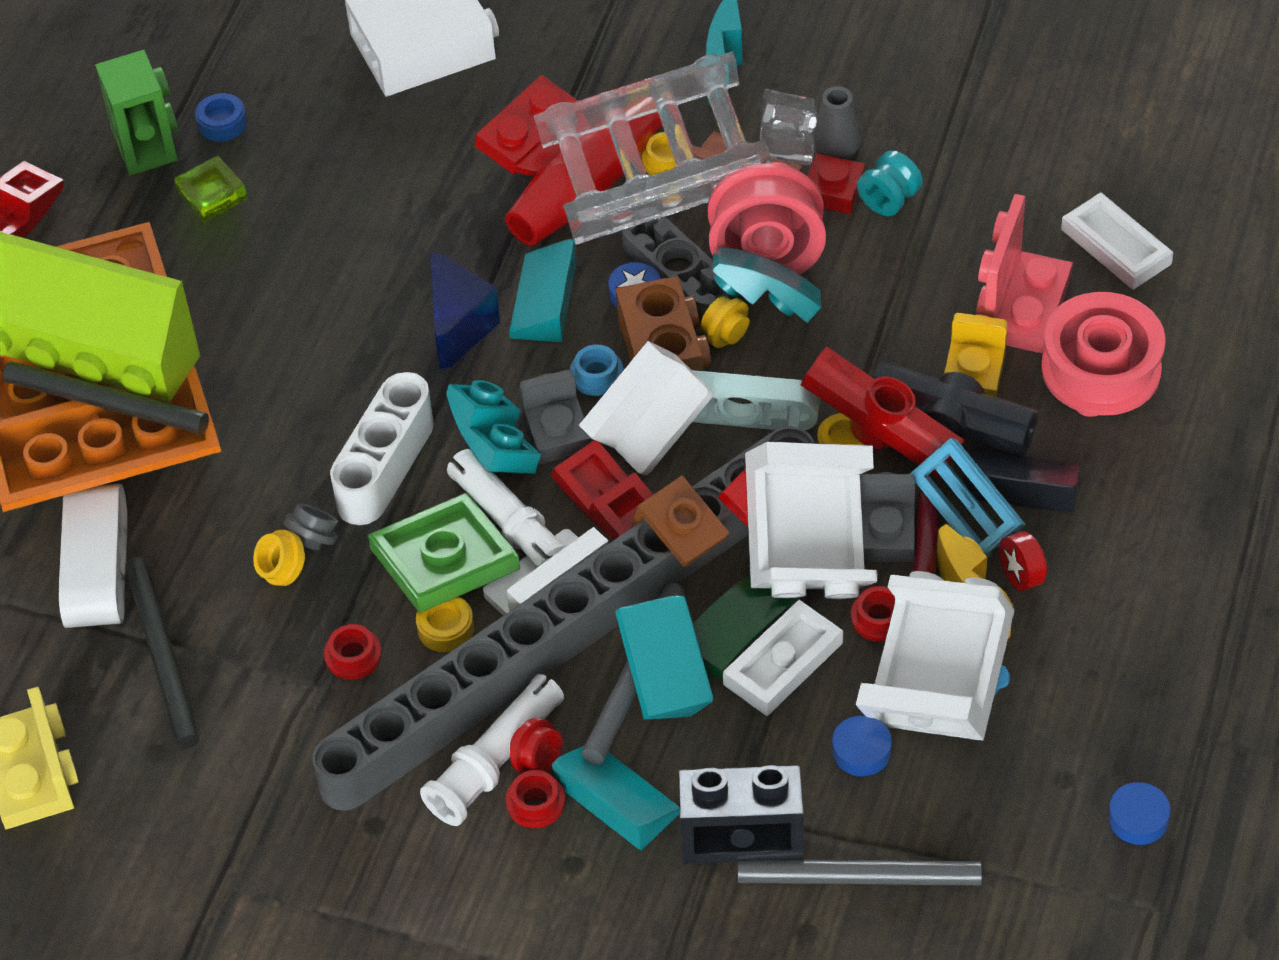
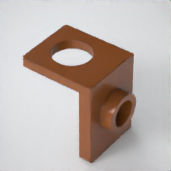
[629,476,729,567]

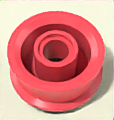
[708,162,826,275]
[1041,292,1166,417]

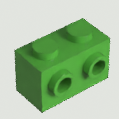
[95,50,178,176]

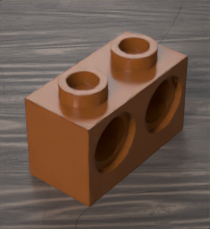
[616,276,711,371]

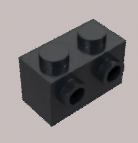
[679,765,804,864]

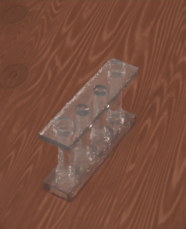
[533,51,772,245]

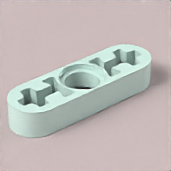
[692,370,820,431]

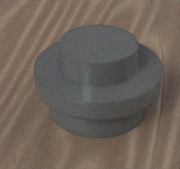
[283,503,338,550]

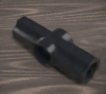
[872,362,1039,456]

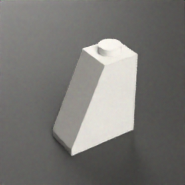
[345,0,499,97]

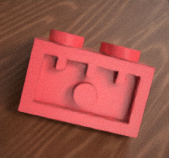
[976,194,1073,354]

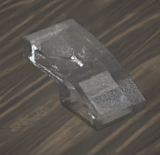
[759,89,817,166]

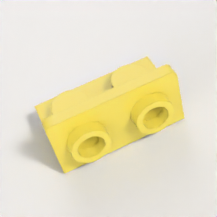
[0,686,79,830]

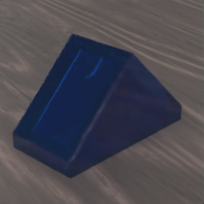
[430,253,500,369]

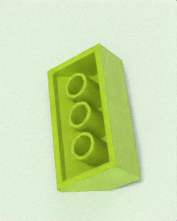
[0,232,200,402]

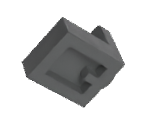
[520,370,591,464]
[860,472,915,562]

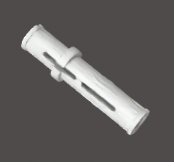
[447,449,566,567]

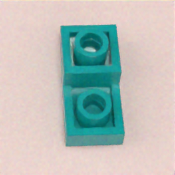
[712,247,821,323]
[446,380,541,474]

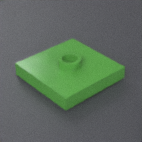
[368,493,520,613]

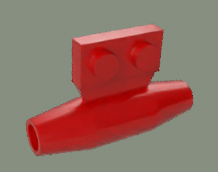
[475,75,667,246]

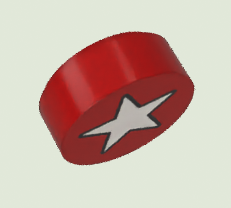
[999,531,1047,591]

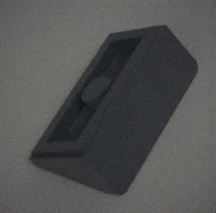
[963,450,1081,513]

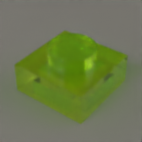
[174,156,247,222]

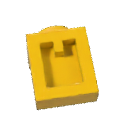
[944,313,1008,397]

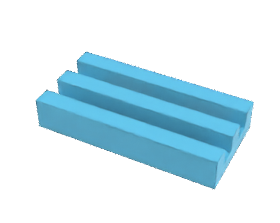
[910,438,1026,558]

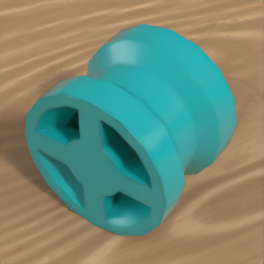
[857,150,923,217]

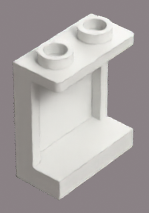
[745,442,877,599]
[856,571,1015,741]

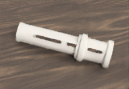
[420,674,564,826]

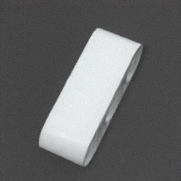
[330,372,434,525]
[59,483,127,628]

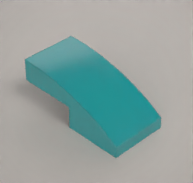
[706,0,743,105]

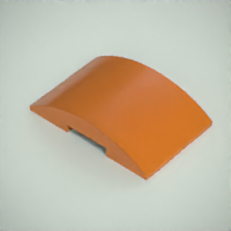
[0,222,221,512]

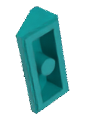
[509,239,577,342]
[615,596,713,720]
[552,746,680,851]

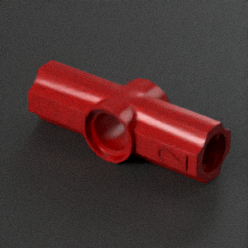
[800,346,965,479]

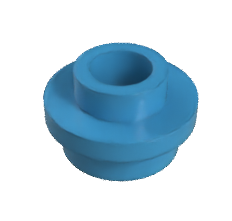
[570,345,624,396]

